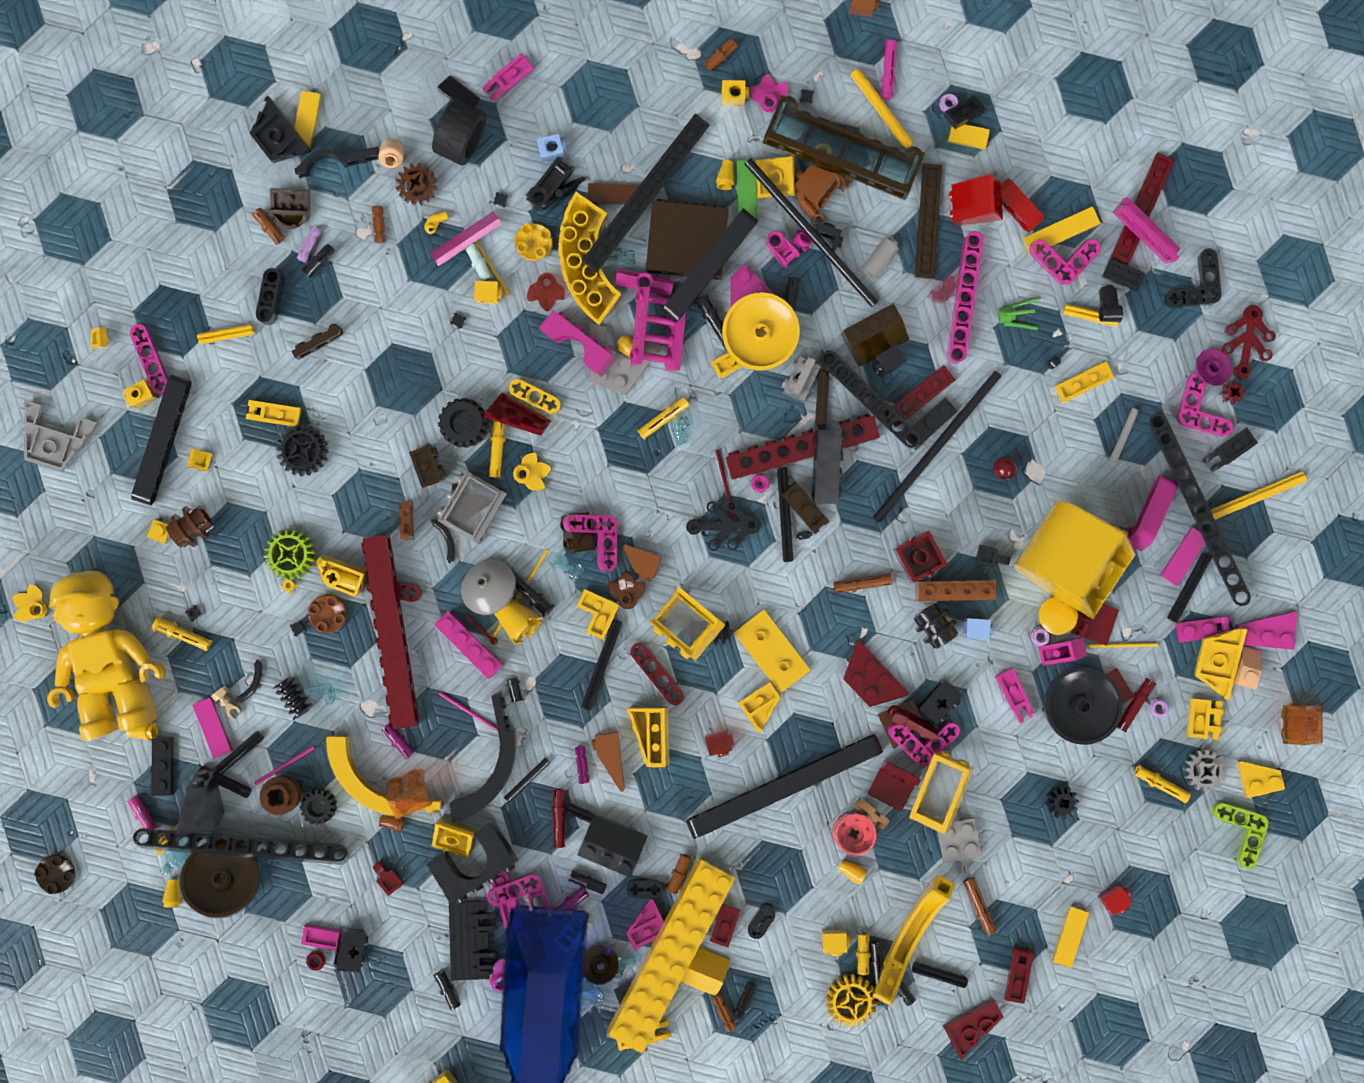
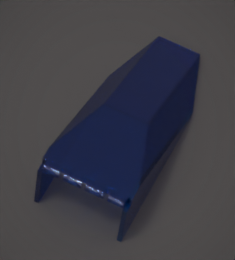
[500,905,589,1083]

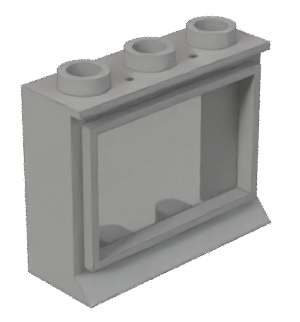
[437,471,507,544]

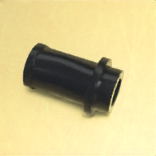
[505,677,524,703]

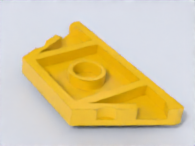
[1194,627,1247,700]

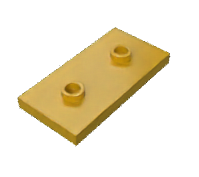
[733,609,810,694]

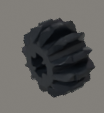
[1045,786,1079,819]

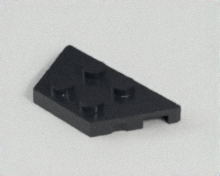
[250,95,312,163]

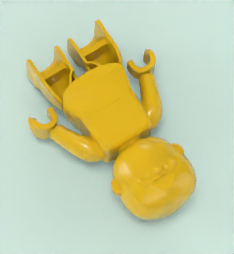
[47,570,166,741]

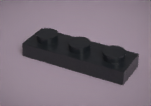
[906,397,958,450]
[151,737,173,796]

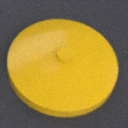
[722,293,800,371]

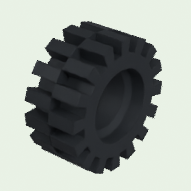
[299,788,337,825]

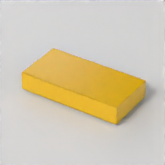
[948,124,990,150]

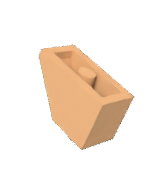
[1234,647,1262,689]

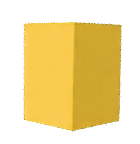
[431,817,477,858]
[681,947,730,996]

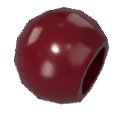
[993,457,1017,479]

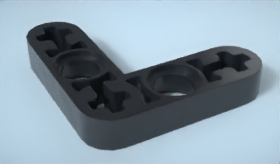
[1164,248,1221,308]

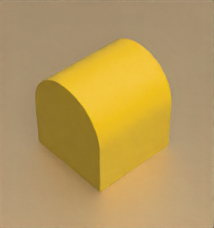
[1014,500,1135,619]

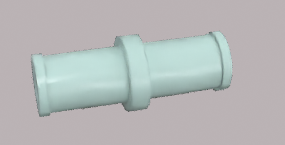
[465,244,493,281]

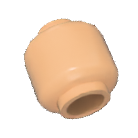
[379,139,405,168]

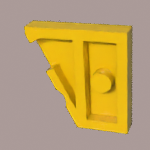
[738,681,781,734]
[1236,761,1285,798]

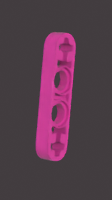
[130,324,168,395]

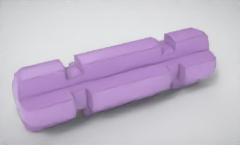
[297,226,321,263]

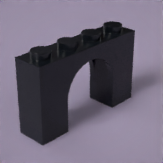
[426,821,519,904]

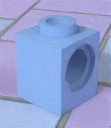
[537,134,567,162]
[963,618,993,639]

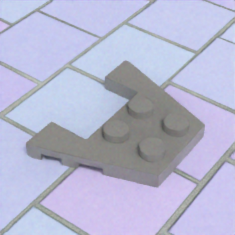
[589,323,661,395]
[24,400,98,472]

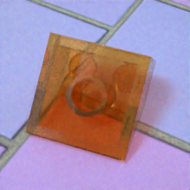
[1281,704,1323,745]

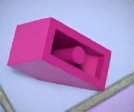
[1038,637,1087,665]

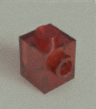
[705,730,735,757]

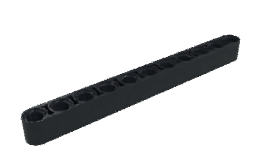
[1149,413,1251,606]
[685,734,884,839]
[133,828,349,865]

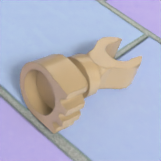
[211,685,242,719]

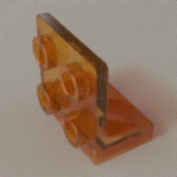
[386,769,432,819]

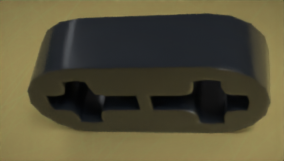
[627,879,663,898]
[747,904,775,939]

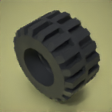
[438,398,489,448]

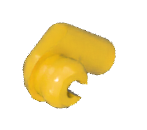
[424,210,449,234]

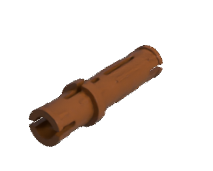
[833,573,892,594]
[963,877,997,936]

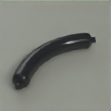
[431,519,455,564]
[235,660,262,703]

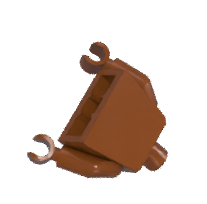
[795,165,853,226]

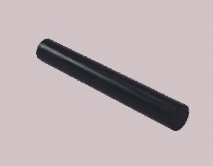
[504,757,551,803]

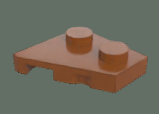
[399,501,414,540]

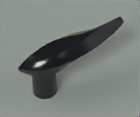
[555,177,586,200]

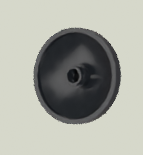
[1044,667,1123,745]

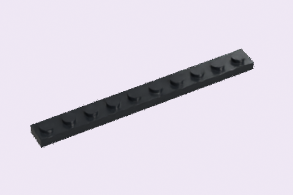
[581,113,710,273]

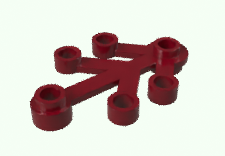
[1221,305,1276,379]

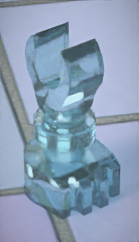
[549,555,584,582]

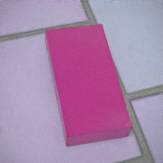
[301,924,339,950]

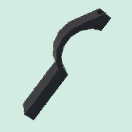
[294,146,380,178]

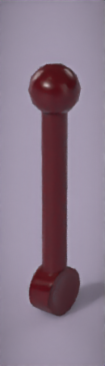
[466,616,498,645]

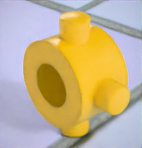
[281,577,298,594]

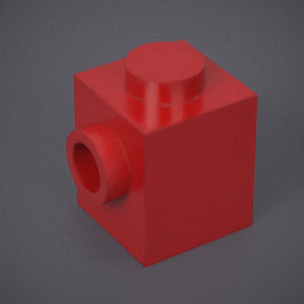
[1098,884,1132,916]

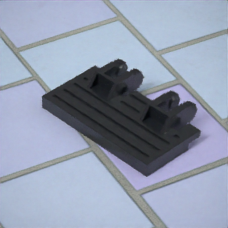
[449,900,498,980]

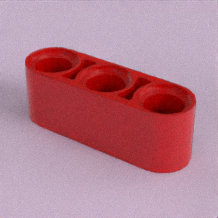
[1001,178,1044,233]

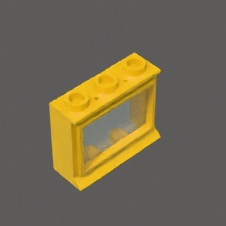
[650,586,725,661]

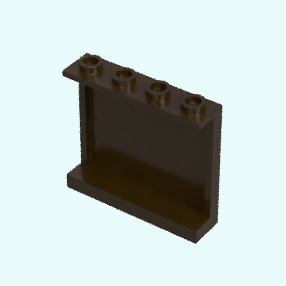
[646,199,729,280]

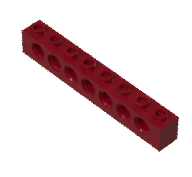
[725,414,880,481]

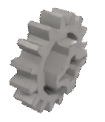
[1183,749,1227,792]

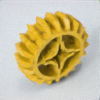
[825,974,878,1028]

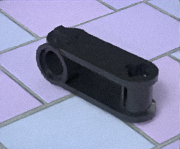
[526,156,575,211]

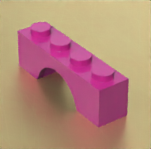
[539,310,615,377]
[434,610,505,679]

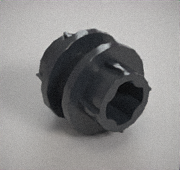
[913,603,958,649]

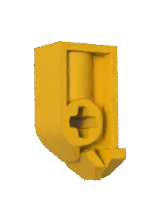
[316,555,368,597]

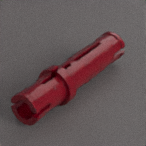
[1117,678,1157,733]
[551,788,567,848]

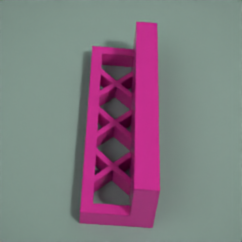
[1112,197,1181,264]

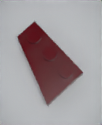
[484,392,551,436]
[942,998,1004,1061]

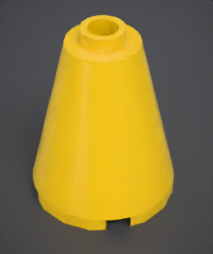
[494,599,543,646]

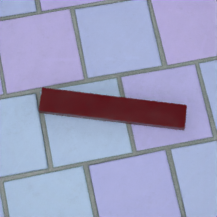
[1110,152,1175,265]

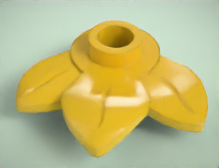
[513,453,551,491]
[12,584,48,622]

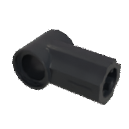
[1099,285,1123,323]

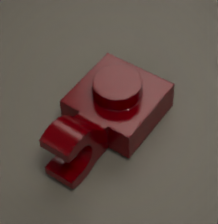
[372,860,404,896]

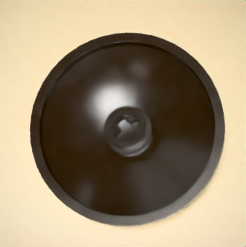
[180,841,260,919]

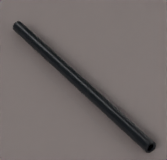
[744,158,878,308]
[873,371,1002,523]

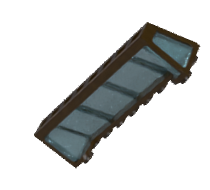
[763,95,925,201]

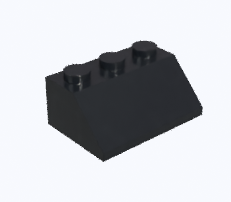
[577,813,648,878]

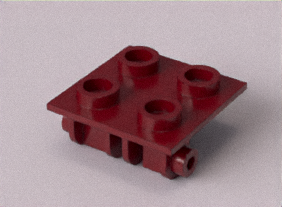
[1070,604,1119,646]

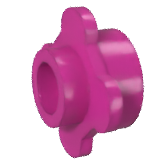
[792,230,812,251]

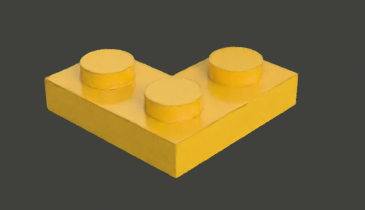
[576,589,619,640]

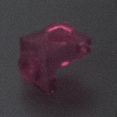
[928,275,956,303]

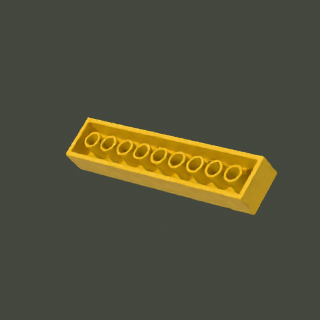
[607,857,735,1054]

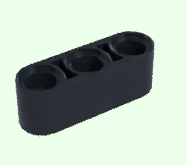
[256,268,285,325]

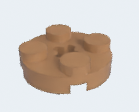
[853,797,890,830]

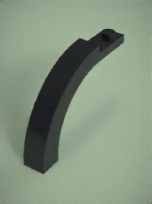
[449,693,517,822]

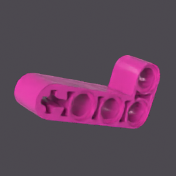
[1126,474,1178,551]

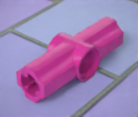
[615,269,674,298]

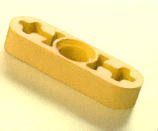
[509,379,561,414]

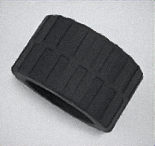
[432,99,486,166]

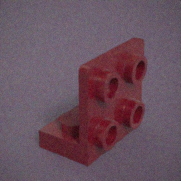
[867,760,921,811]

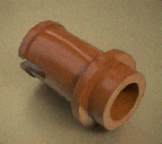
[379,814,405,832]

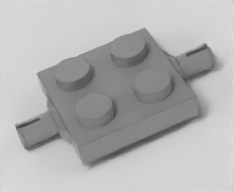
[937,808,982,873]

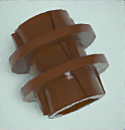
[166,505,214,548]
[259,775,302,816]

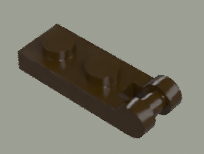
[291,324,344,360]
[781,482,830,535]

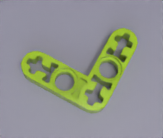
[1211,802,1268,869]

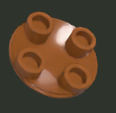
[308,595,347,633]

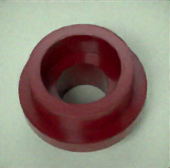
[306,951,326,971]

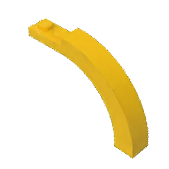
[326,735,443,816]
[872,875,956,1005]

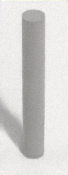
[1109,408,1139,463]

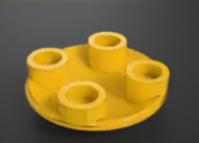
[515,223,553,261]
[1038,597,1078,635]

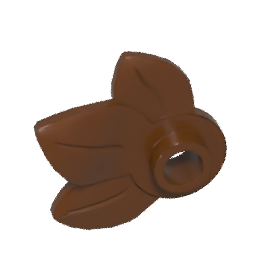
[609,571,645,609]

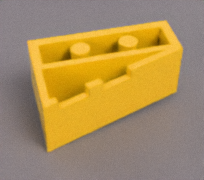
[627,707,670,767]

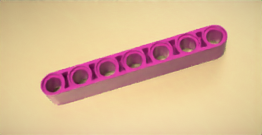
[947,231,983,364]

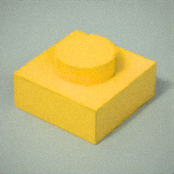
[91,327,109,349]
[187,448,212,472]
[147,519,169,544]

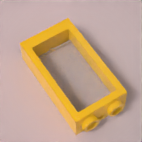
[909,751,974,834]

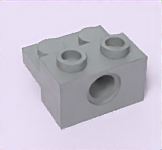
[782,357,821,403]

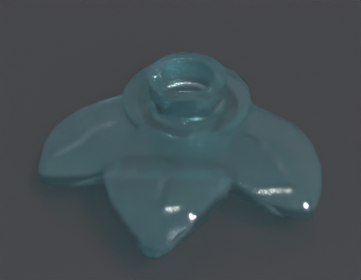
[567,976,604,1010]

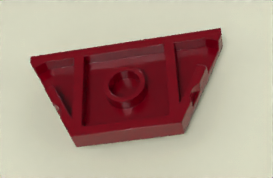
[843,640,909,707]

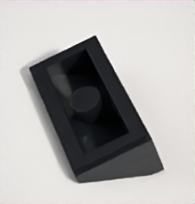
[437,75,480,107]

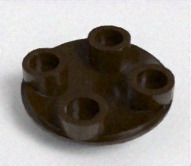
[34,855,75,894]

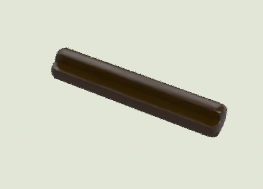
[815,370,830,425]

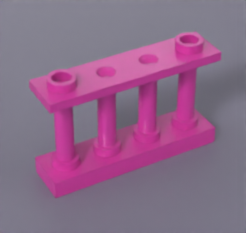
[630,286,686,372]

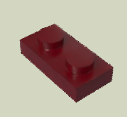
[710,904,740,947]

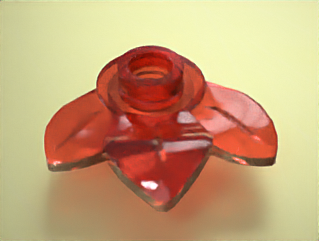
[527,273,565,312]

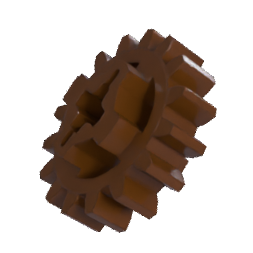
[395,163,438,206]

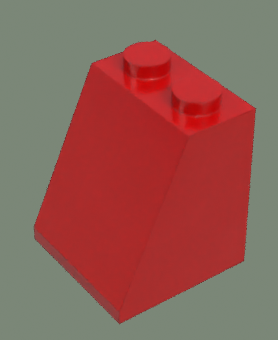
[949,174,1003,226]

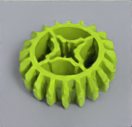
[263,528,316,580]

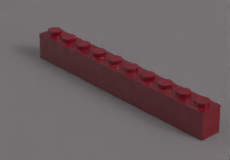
[361,535,420,729]

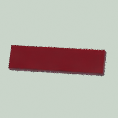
[884,365,956,428]

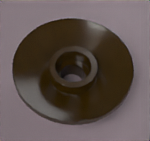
[581,945,619,985]

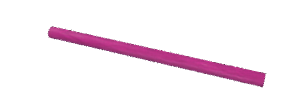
[439,692,498,731]
[254,746,315,785]

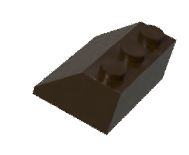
[841,303,909,367]

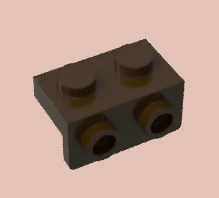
[409,444,446,488]
[560,512,595,554]

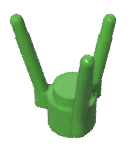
[998,297,1041,330]

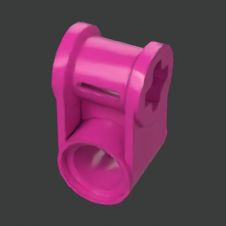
[766,231,800,268]

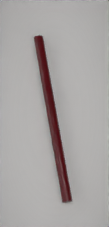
[715,449,735,517]

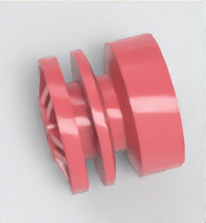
[832,812,876,856]

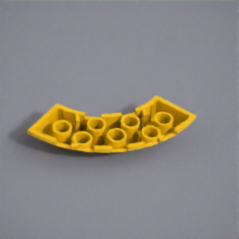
[558,192,622,325]

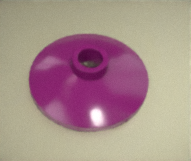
[1196,349,1232,386]

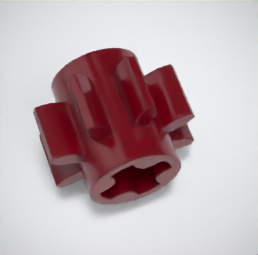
[1219,380,1246,405]

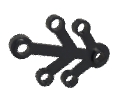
[686,500,761,551]

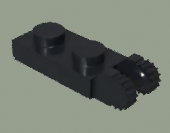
[1203,427,1258,473]

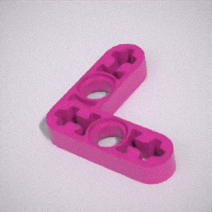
[1029,239,1101,285]
[1177,372,1233,437]
[563,514,617,571]
[888,721,960,767]
[487,874,554,929]

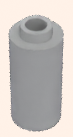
[861,237,899,280]

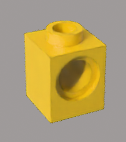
[722,80,749,105]
[474,281,503,304]

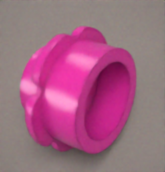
[751,474,770,493]

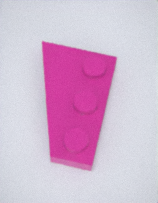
[1235,611,1297,650]

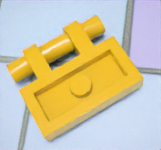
[1186,698,1224,740]

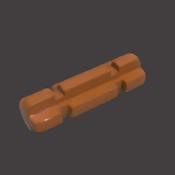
[372,205,386,244]
[712,994,736,1032]

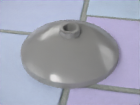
[461,559,516,615]

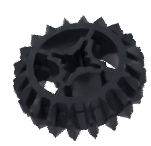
[276,424,329,477]

